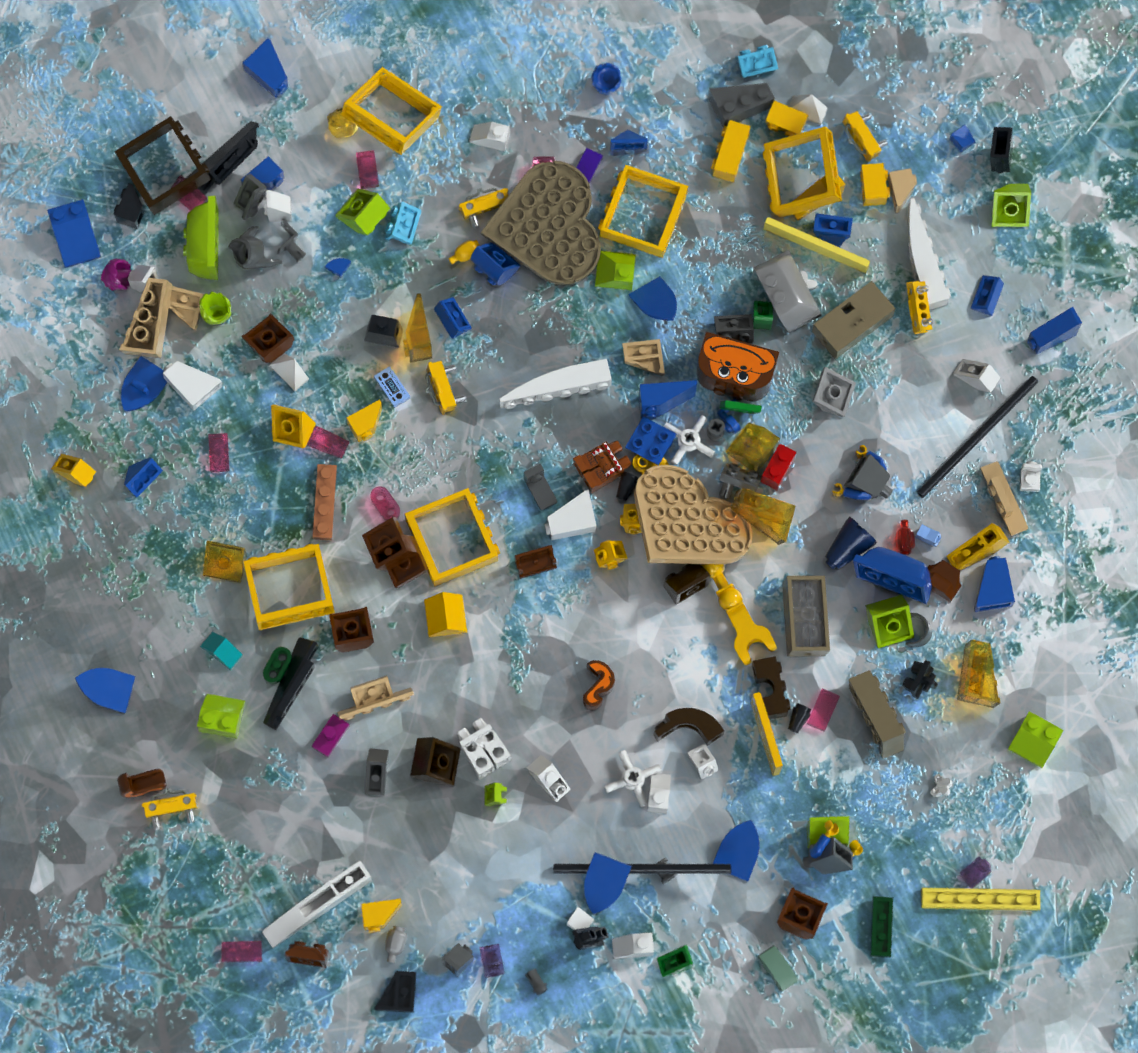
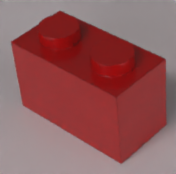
[761,443,796,491]

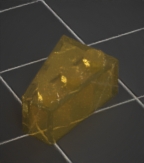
[731,488,796,545]

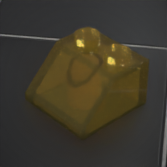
[726,423,780,472]

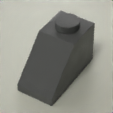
[365,748,389,796]
[442,943,474,977]

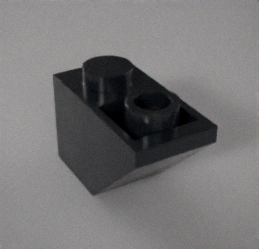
[113,183,144,230]

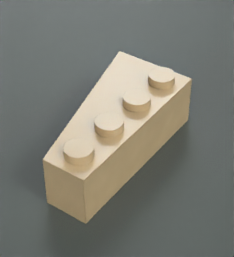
[119,278,172,358]

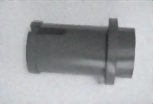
[525,968,548,996]

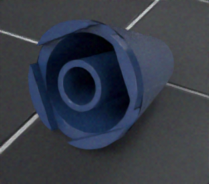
[825,516,877,570]

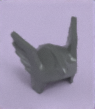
[228,226,282,269]

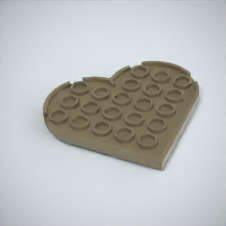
[481,161,601,285]

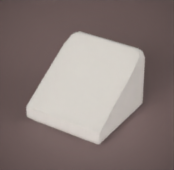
[567,907,594,930]

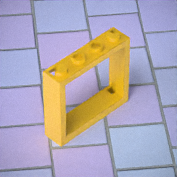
[341,67,442,155]
[763,126,842,218]
[598,165,689,258]
[404,488,500,587]
[243,544,335,630]

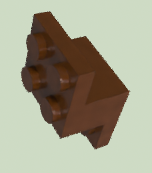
[362,517,429,588]

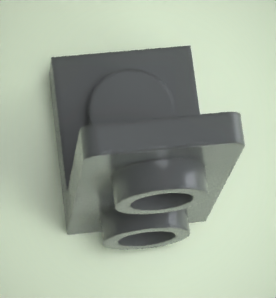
[524,464,557,511]

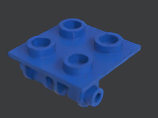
[625,416,676,465]

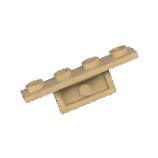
[980,461,1028,536]
[337,675,414,720]

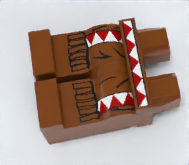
[573,440,631,494]

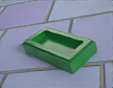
[719,400,762,414]

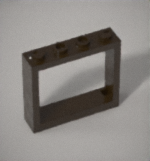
[114,116,211,215]

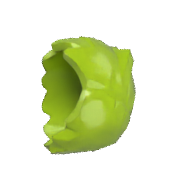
[199,291,231,325]

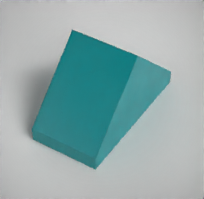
[200,631,243,670]

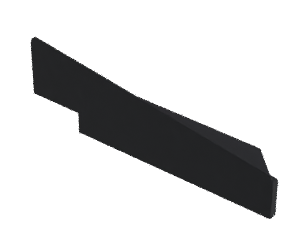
[184,121,259,197]
[263,637,318,731]

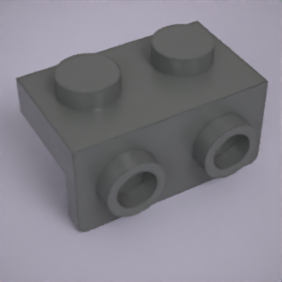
[234,174,267,220]

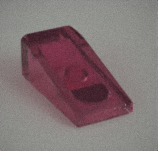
[307,425,349,459]

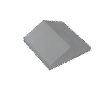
[812,367,856,417]

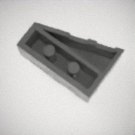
[708,83,775,127]

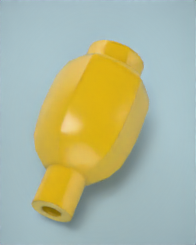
[448,240,480,264]

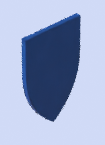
[628,276,677,321]
[121,356,168,411]
[75,668,135,714]
[713,820,760,881]
[584,852,632,914]

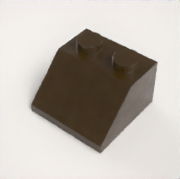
[664,564,710,605]
[410,737,461,786]

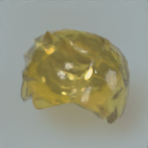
[327,108,359,138]

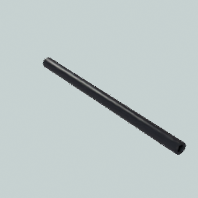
[917,376,1038,498]
[553,864,732,874]

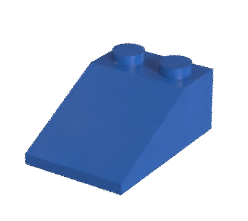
[47,199,101,268]
[638,380,697,420]

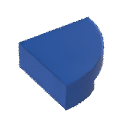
[325,258,351,278]

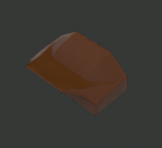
[927,560,961,603]

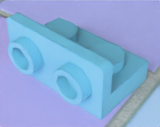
[735,45,778,78]
[385,202,422,245]

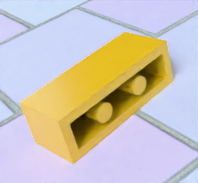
[711,120,751,182]

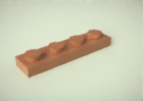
[313,464,337,540]

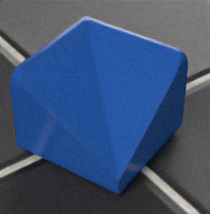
[949,125,975,153]

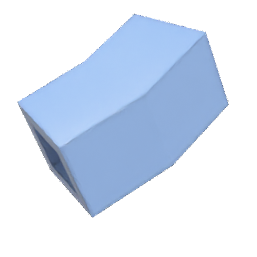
[915,524,942,547]

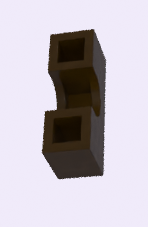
[752,656,791,720]

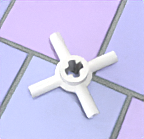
[664,415,715,465]
[604,750,662,807]

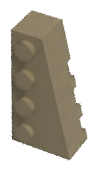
[849,670,906,759]

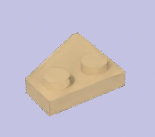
[169,286,204,330]
[622,339,665,376]

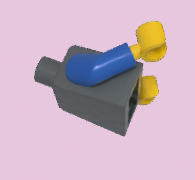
[832,445,893,500]
[803,820,863,874]

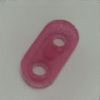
[370,486,400,520]

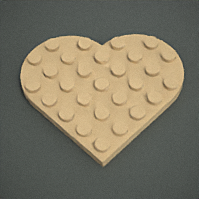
[634,465,753,564]

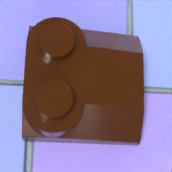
[242,314,295,363]
[329,607,374,652]
[776,887,828,939]
[285,941,329,968]

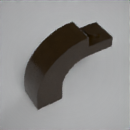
[653,708,724,746]

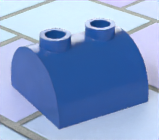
[471,242,521,286]

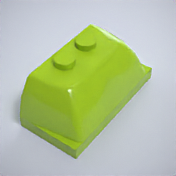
[183,196,219,280]

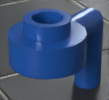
[717,399,741,434]

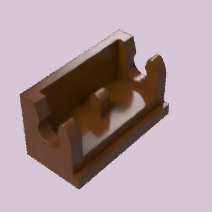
[515,545,557,579]

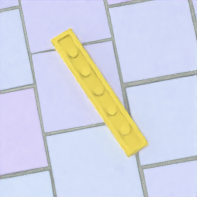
[764,217,870,274]
[921,888,1040,911]

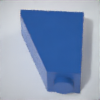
[243,38,288,98]
[1028,307,1082,354]
[974,556,1015,612]

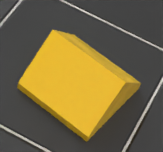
[271,404,316,448]
[424,592,467,637]

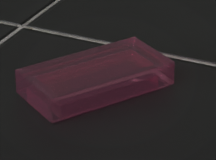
[356,150,379,189]
[208,433,230,472]
[807,688,840,732]
[222,941,262,963]

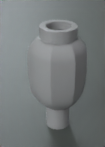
[385,926,407,963]

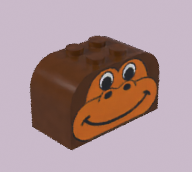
[696,332,779,401]

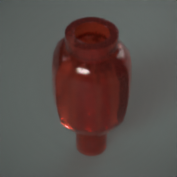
[896,520,915,555]

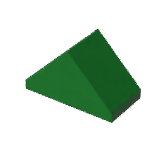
[753,301,773,330]
[656,945,693,977]

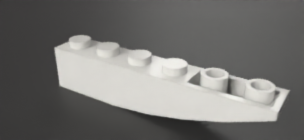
[907,198,951,310]
[499,359,612,409]
[262,861,372,948]

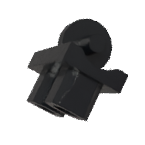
[903,660,938,699]
[572,926,609,950]

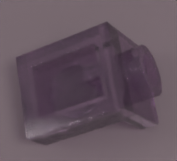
[959,856,992,889]
[479,944,504,978]

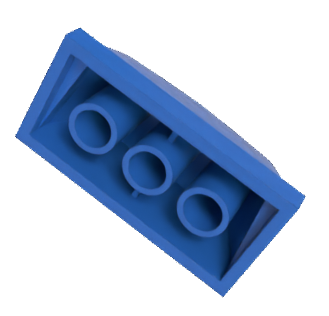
[853,547,932,604]

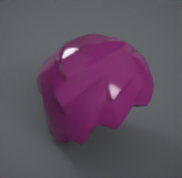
[101,259,131,291]

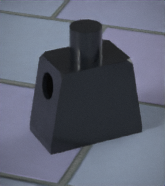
[364,315,403,348]

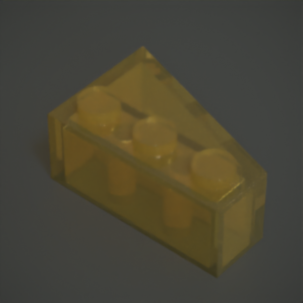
[957,639,1001,708]

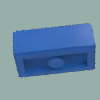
[971,275,1004,316]
[434,297,472,338]

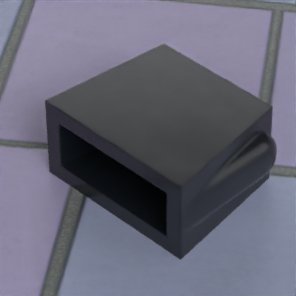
[990,127,1013,173]

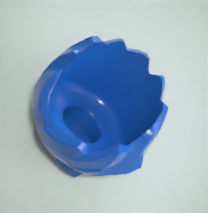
[591,63,621,95]

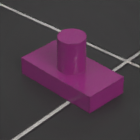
[312,714,350,757]

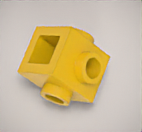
[620,504,642,535]
[594,540,628,570]

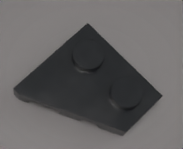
[375,971,416,1013]

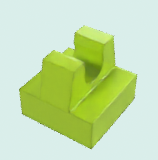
[484,782,507,806]

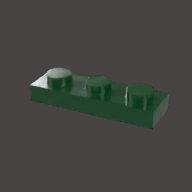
[870,896,893,958]

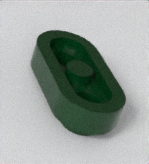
[263,647,292,684]

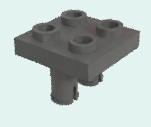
[719,463,762,505]

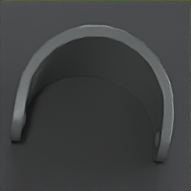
[905,613,932,647]

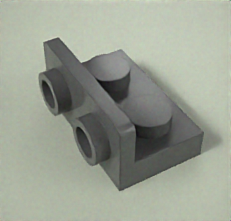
[714,314,754,343]

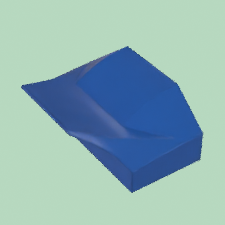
[813,213,853,248]

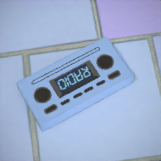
[374,366,410,408]

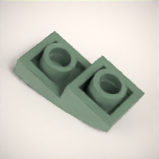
[758,945,798,991]

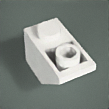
[263,190,292,222]
[527,755,571,802]

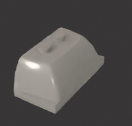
[754,250,822,333]

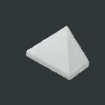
[789,94,827,125]
[269,353,309,392]

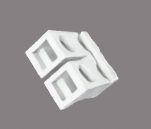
[457,718,512,780]

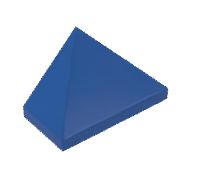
[610,130,648,150]
[124,457,163,498]

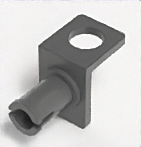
[277,219,306,262]

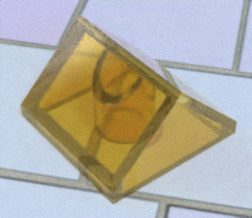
[203,541,247,583]

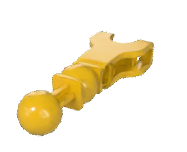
[701,564,777,666]

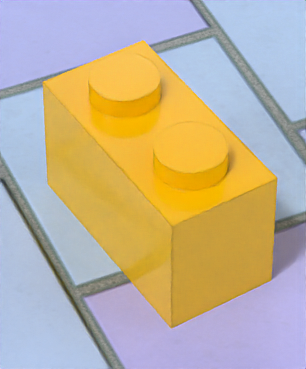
[765,100,808,137]
[860,163,890,206]

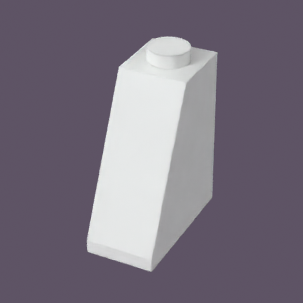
[163,361,222,411]
[544,490,597,541]

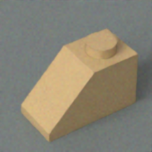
[888,168,917,213]

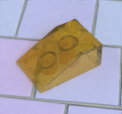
[403,293,432,363]

